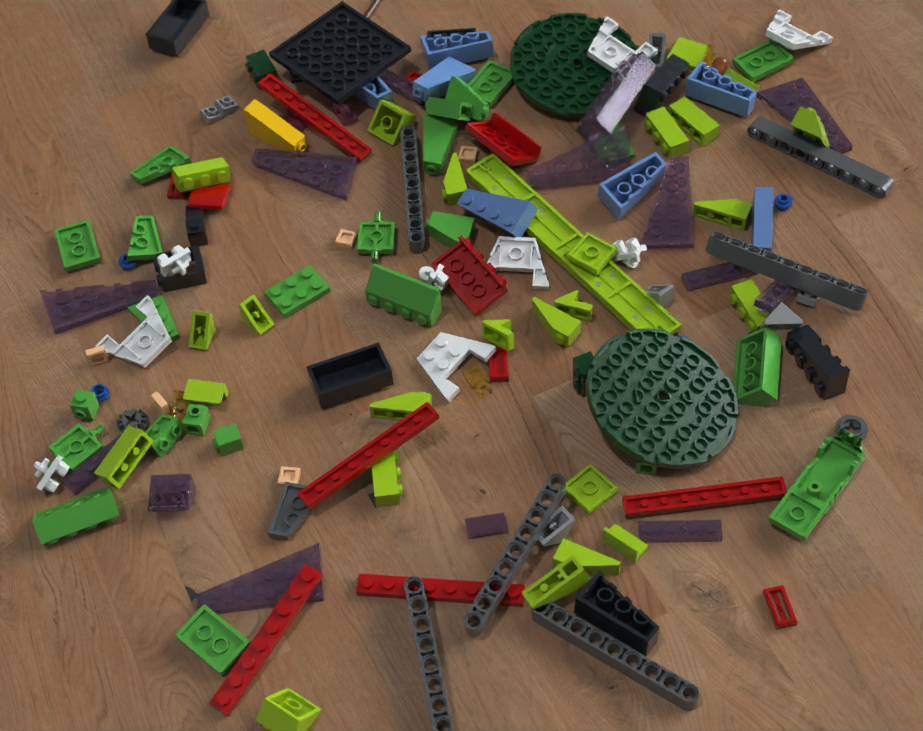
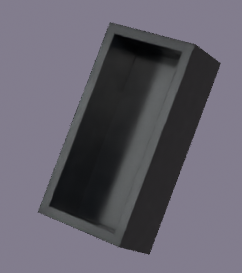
[146,0,209,57]
[306,342,394,409]

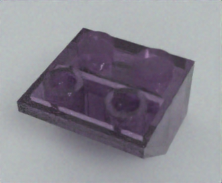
[148,474,195,512]

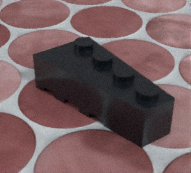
[633,53,690,116]
[785,325,850,400]
[574,570,660,656]

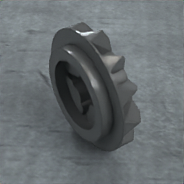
[116,408,148,433]
[835,415,868,439]

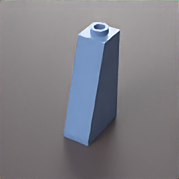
[412,56,476,102]
[752,187,774,252]

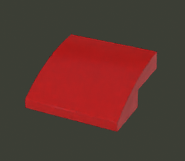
[188,184,231,210]

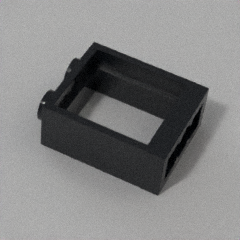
[154,245,207,292]

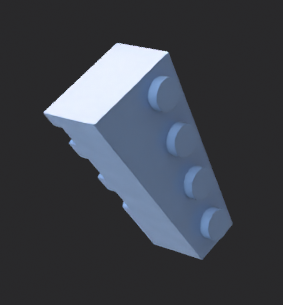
[420,31,494,70]
[685,61,757,117]
[457,189,538,237]

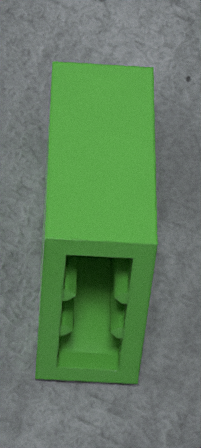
[445,76,490,121]
[425,97,473,121]
[426,211,475,248]

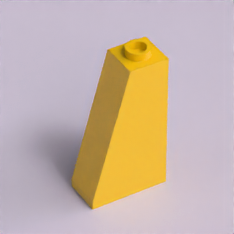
[244,99,307,158]

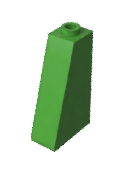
[423,114,458,176]

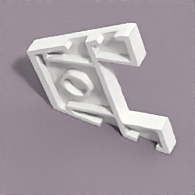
[765,10,833,50]
[587,16,658,73]
[487,236,549,290]
[96,295,172,368]
[416,332,497,403]

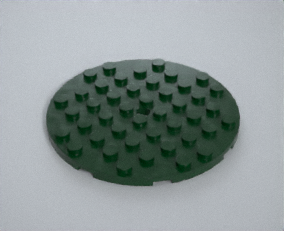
[510,13,645,118]
[586,329,739,469]

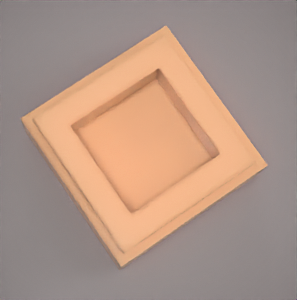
[458,146,478,164]
[334,229,358,250]
[85,345,109,366]
[151,392,171,415]
[277,466,301,487]

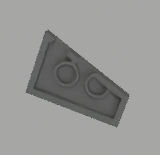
[268,482,312,540]

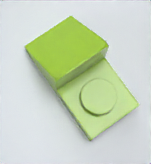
[554,290,593,322]
[481,319,514,351]

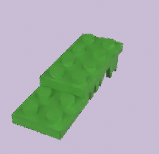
[768,428,866,542]

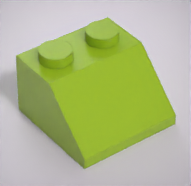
[367,100,417,146]
[790,106,830,148]
[256,687,322,731]

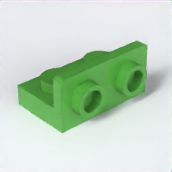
[145,413,185,457]

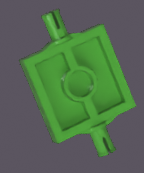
[357,212,396,263]
[47,423,105,473]

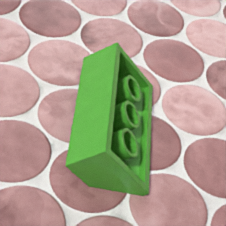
[365,263,442,328]
[733,326,782,407]
[33,486,120,545]

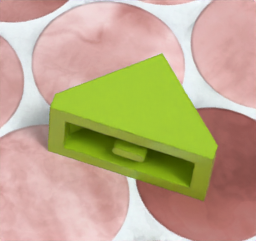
[238,294,275,335]
[189,310,216,350]

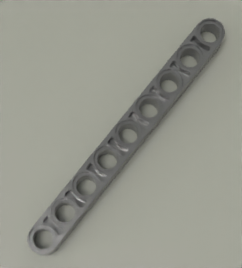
[747,116,894,199]
[400,125,425,254]
[706,232,868,311]
[464,473,566,637]
[404,576,454,731]
[531,602,699,711]

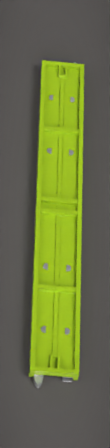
[466,153,682,336]

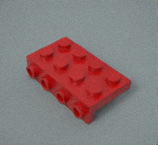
[465,113,542,166]
[431,235,508,316]

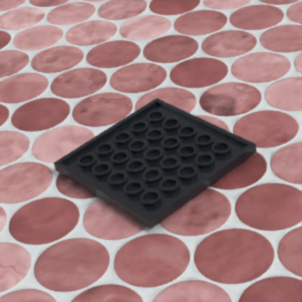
[269,1,411,105]

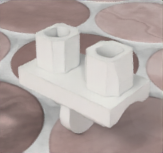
[611,238,647,268]
[157,245,192,277]
[419,263,449,294]
[34,455,70,493]

